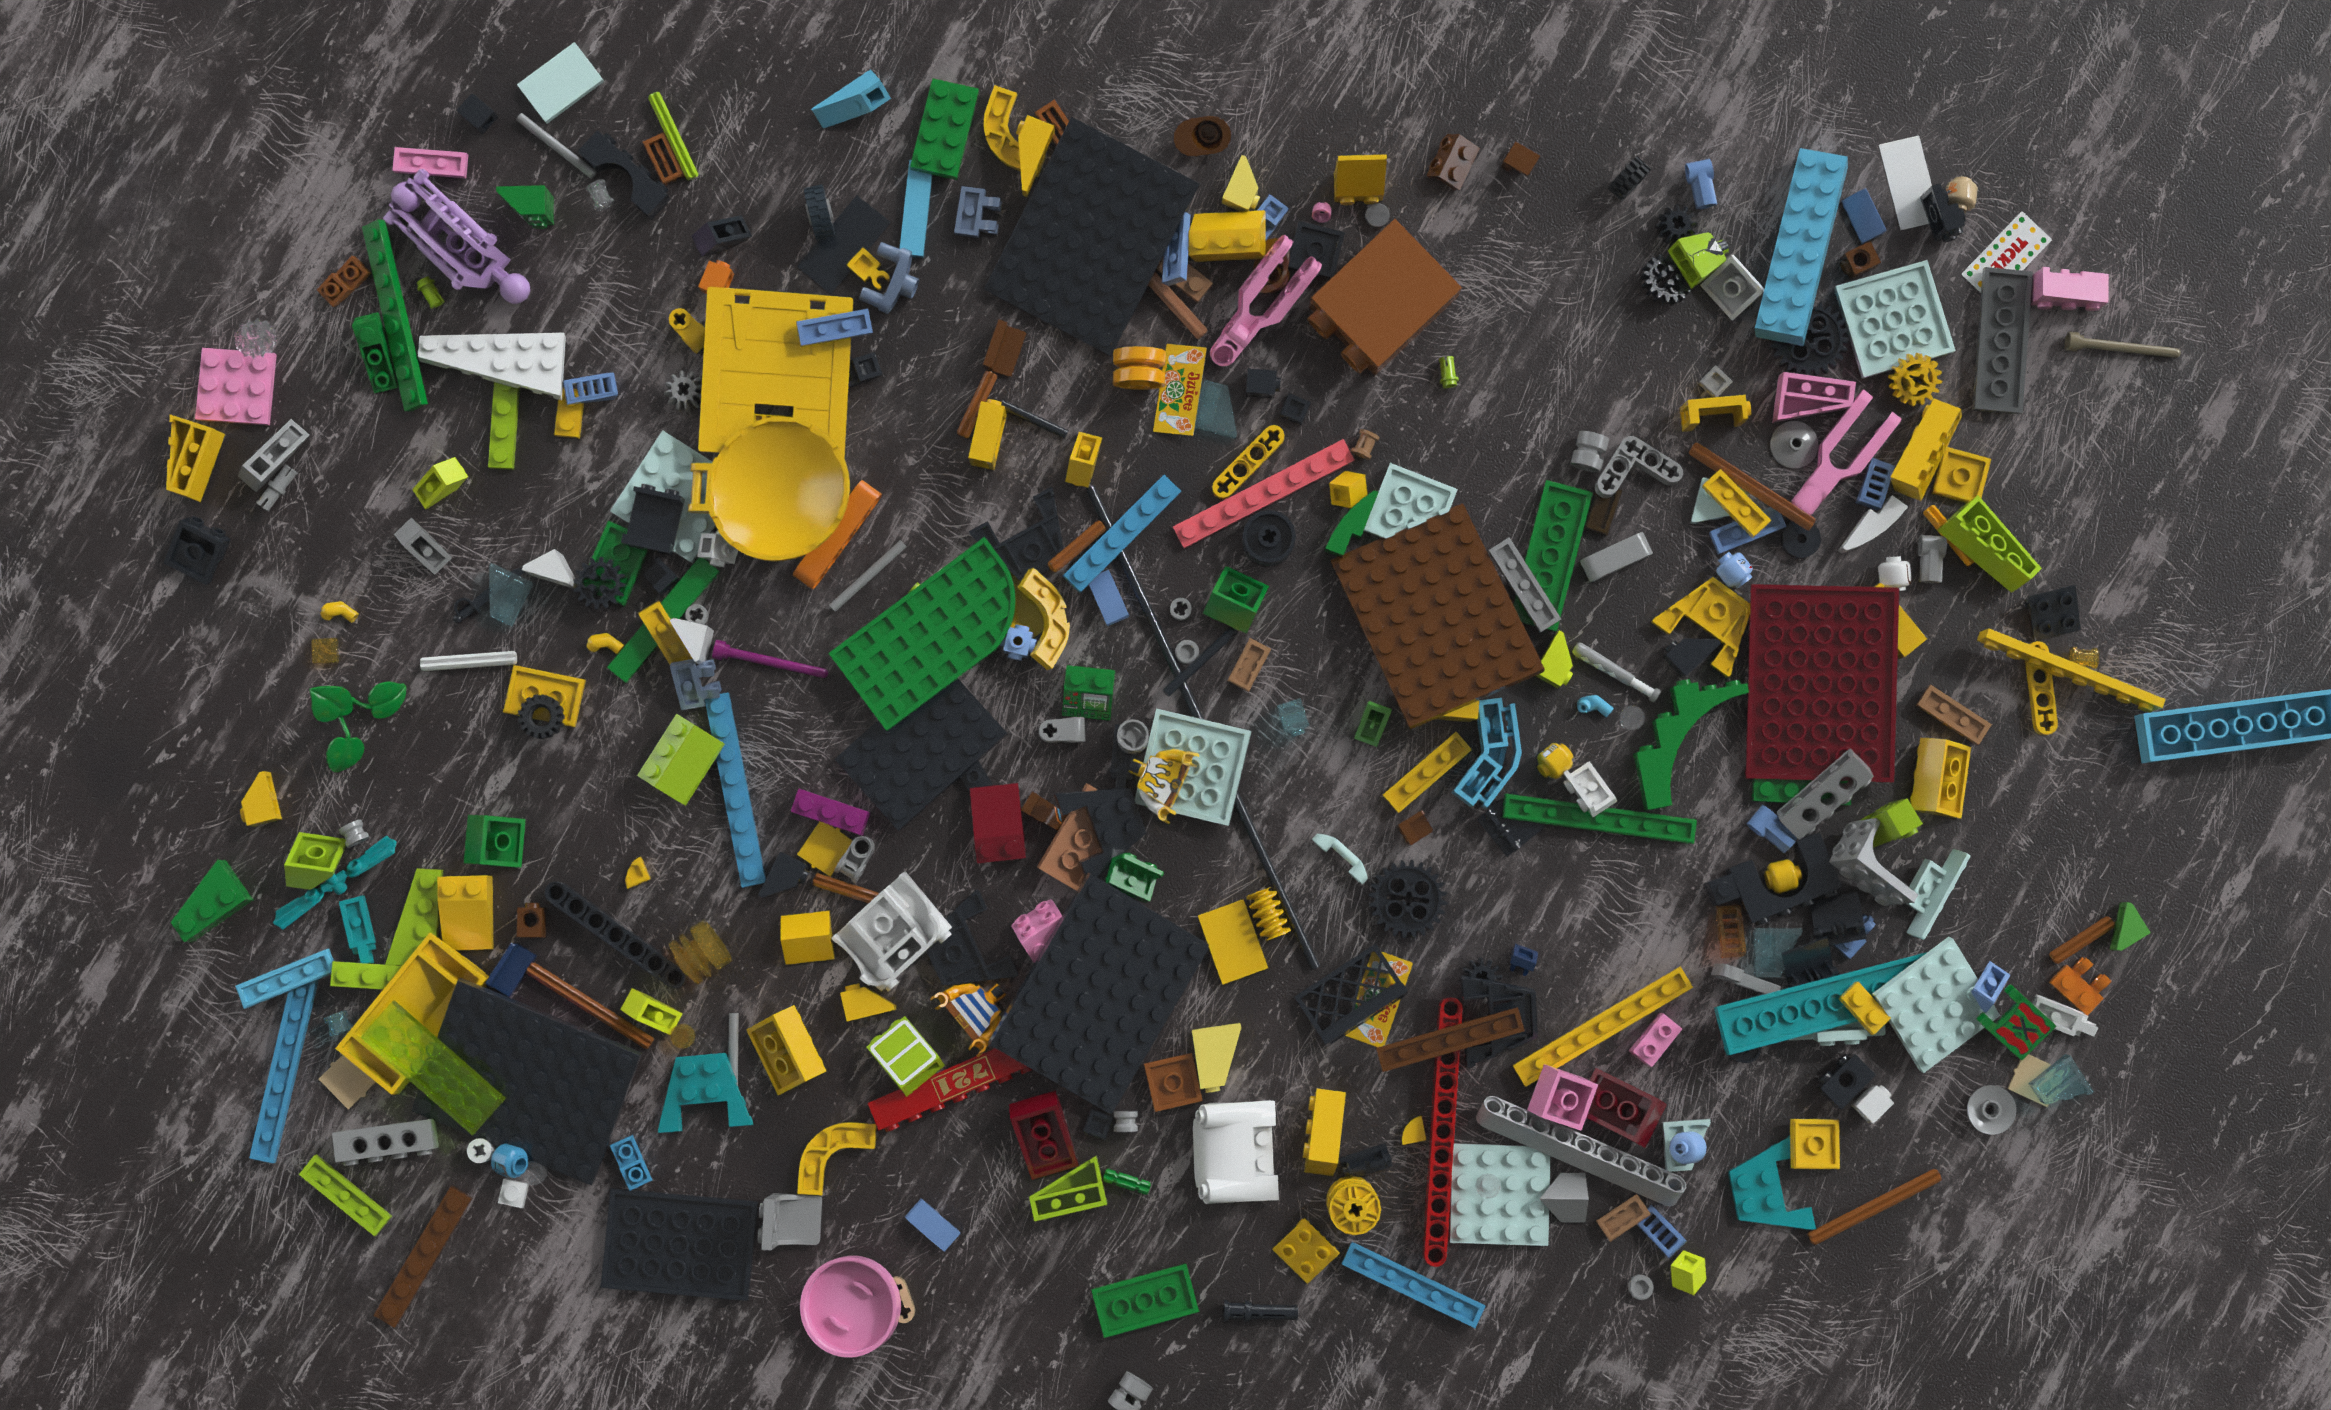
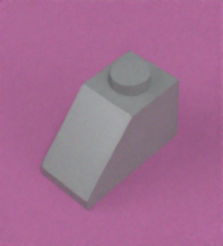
[394,518,452,575]

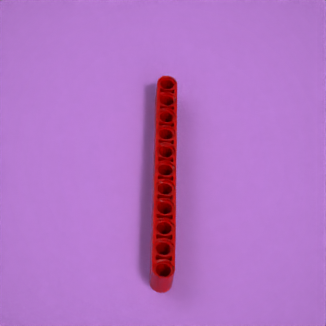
[1422,997,1462,1267]

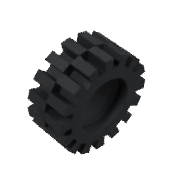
[1608,156,1652,201]
[518,694,565,739]

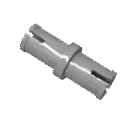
[256,464,298,512]

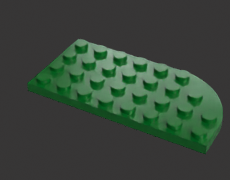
[829,537,1016,731]

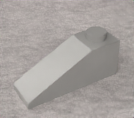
[238,419,309,492]

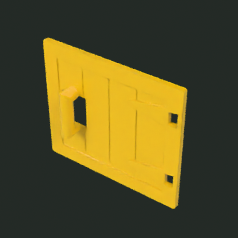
[698,287,853,457]

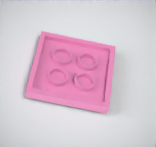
[195,348,277,426]

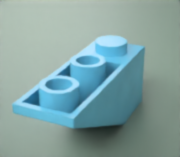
[811,69,891,129]

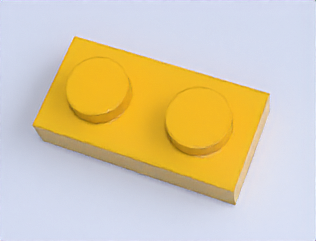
[554,388,585,439]
[1838,982,1891,1035]

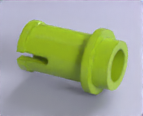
[417,276,444,309]
[1439,356,1459,388]

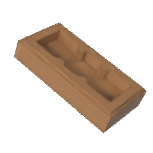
[1227,638,1271,692]
[1596,1194,1651,1242]

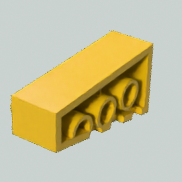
[1891,399,1962,501]

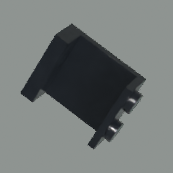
[621,484,685,556]

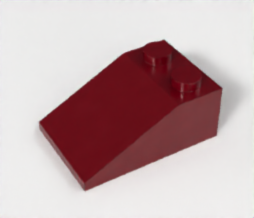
[970,783,1026,863]
[1586,1068,1667,1148]
[1009,1090,1079,1180]

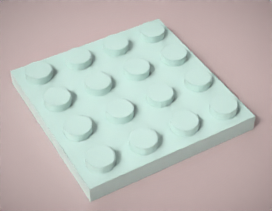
[1834,260,1955,379]
[610,430,716,563]
[1135,708,1251,826]
[1872,937,2000,1073]
[1449,1143,1550,1246]

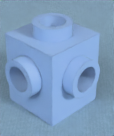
[1000,624,1037,661]

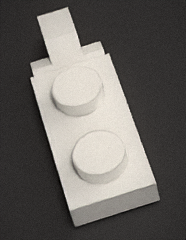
[2032,994,2098,1036]

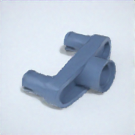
[859,242,919,314]

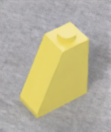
[1192,1023,1241,1093]

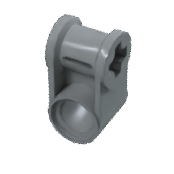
[1039,717,1086,743]
[834,836,875,884]

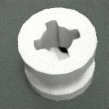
[467,1138,495,1163]

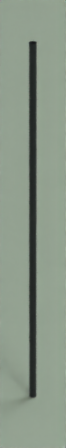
[1086,485,1320,970]

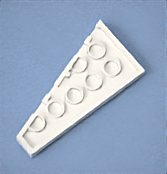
[418,333,566,400]

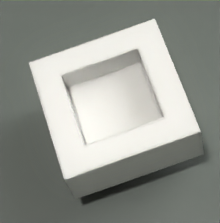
[498,1178,529,1208]

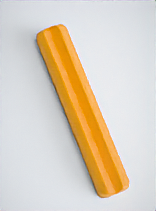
[1923,505,1974,566]

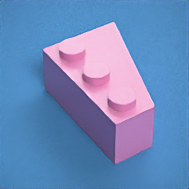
[2031,267,2109,311]
[1772,372,1856,423]

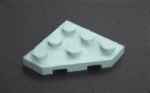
[1364,463,1458,539]

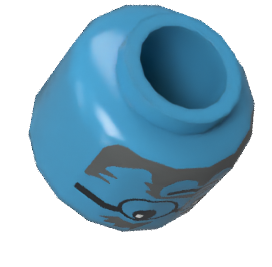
[491,1143,528,1179]

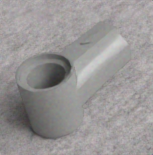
[1918,535,1947,584]

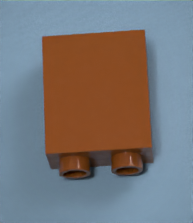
[1307,219,1462,376]

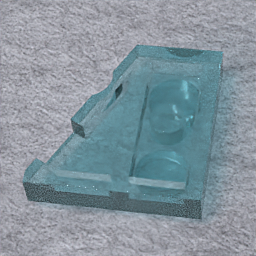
[1195,380,1237,439]
[489,563,534,626]
[1754,928,1802,977]
[2028,1054,2094,1104]

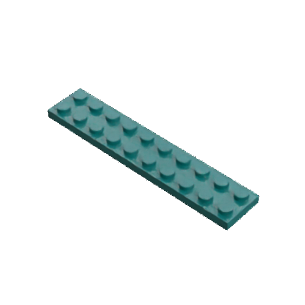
[1714,952,1927,1055]

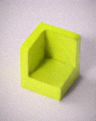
[1671,1250,1706,1295]

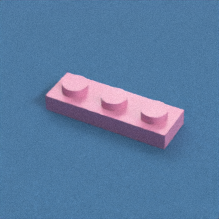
[392,147,468,179]

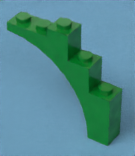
[1634,679,1749,811]

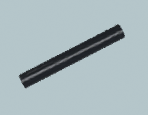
[1001,400,1069,439]

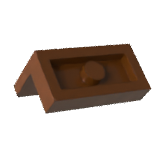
[983,319,1026,377]

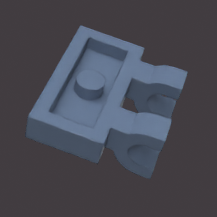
[954,186,1002,238]
[670,659,722,710]

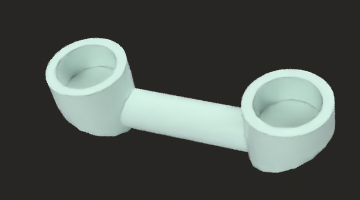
[1312,833,1368,885]

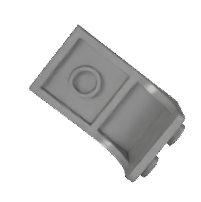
[1829,818,1918,906]
[758,1193,822,1250]

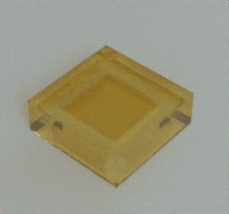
[312,638,339,664]

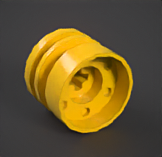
[1326,1176,1381,1235]

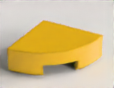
[625,857,651,889]
[1401,1116,1426,1145]

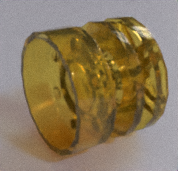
[669,919,733,985]

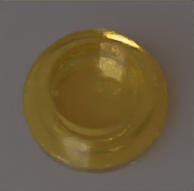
[670,1024,695,1048]

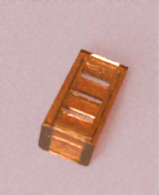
[1716,905,1747,958]

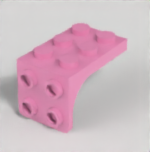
[1011,899,1062,963]

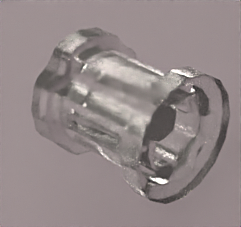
[586,179,615,211]

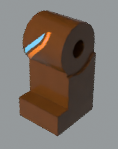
[1021,791,1068,831]

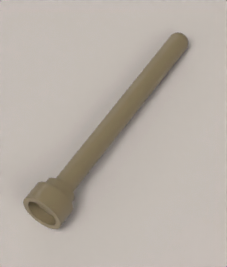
[2064,331,2181,358]

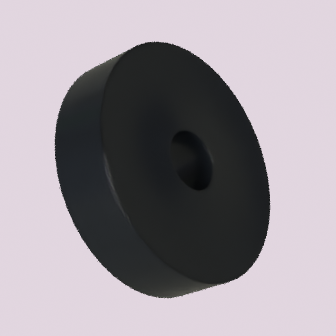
[1781,522,1821,559]

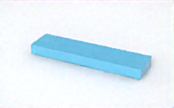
[900,160,932,258]
[235,949,334,1009]

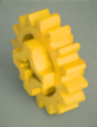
[1888,353,1942,406]

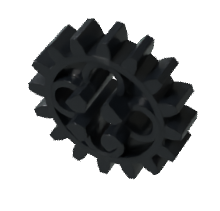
[1640,254,1691,306]
[573,557,627,610]

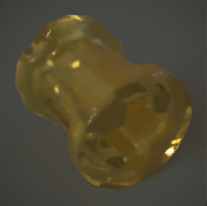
[2068,646,2099,669]

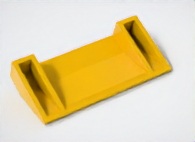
[335,933,489,1095]

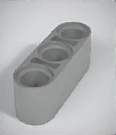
[1580,532,1653,583]

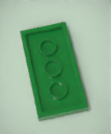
[910,78,979,180]
[1091,1263,1199,1338]

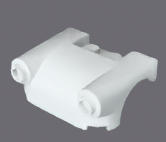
[831,871,952,992]
[1193,1101,1279,1204]

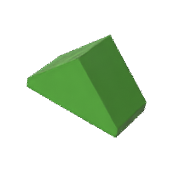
[1354,701,1392,747]
[2110,902,2150,951]

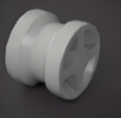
[339,819,370,848]
[1113,1111,1138,1132]

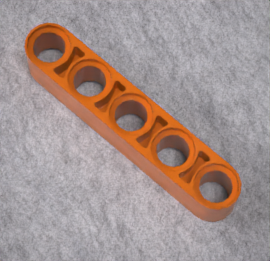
[793,480,882,590]

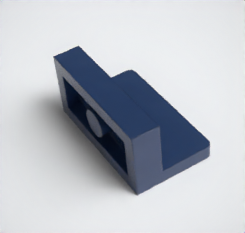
[485,942,537,997]

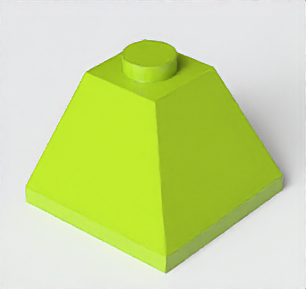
[284,832,346,890]

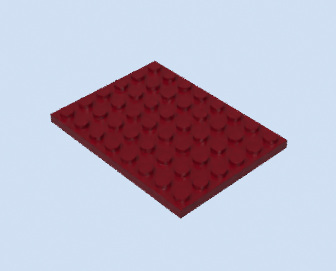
[1745,584,1900,782]

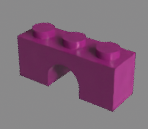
[791,789,870,836]

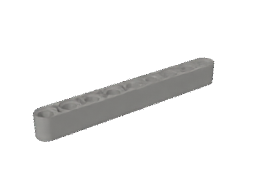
[1476,1096,1686,1206]

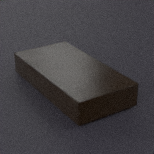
[1584,484,1622,536]

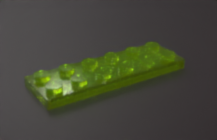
[361,1000,506,1136]

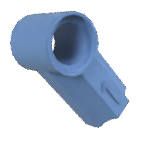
[1685,159,1717,209]
[1747,805,1797,853]

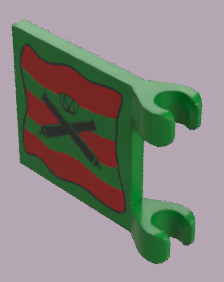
[1976,984,2056,1060]

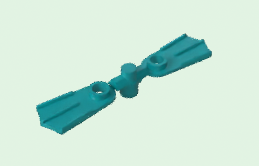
[273,836,397,930]

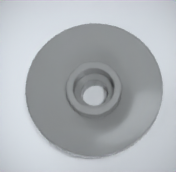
[1770,421,1818,469]
[1967,1085,2016,1135]

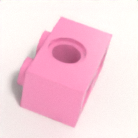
[1629,1013,1682,1067]

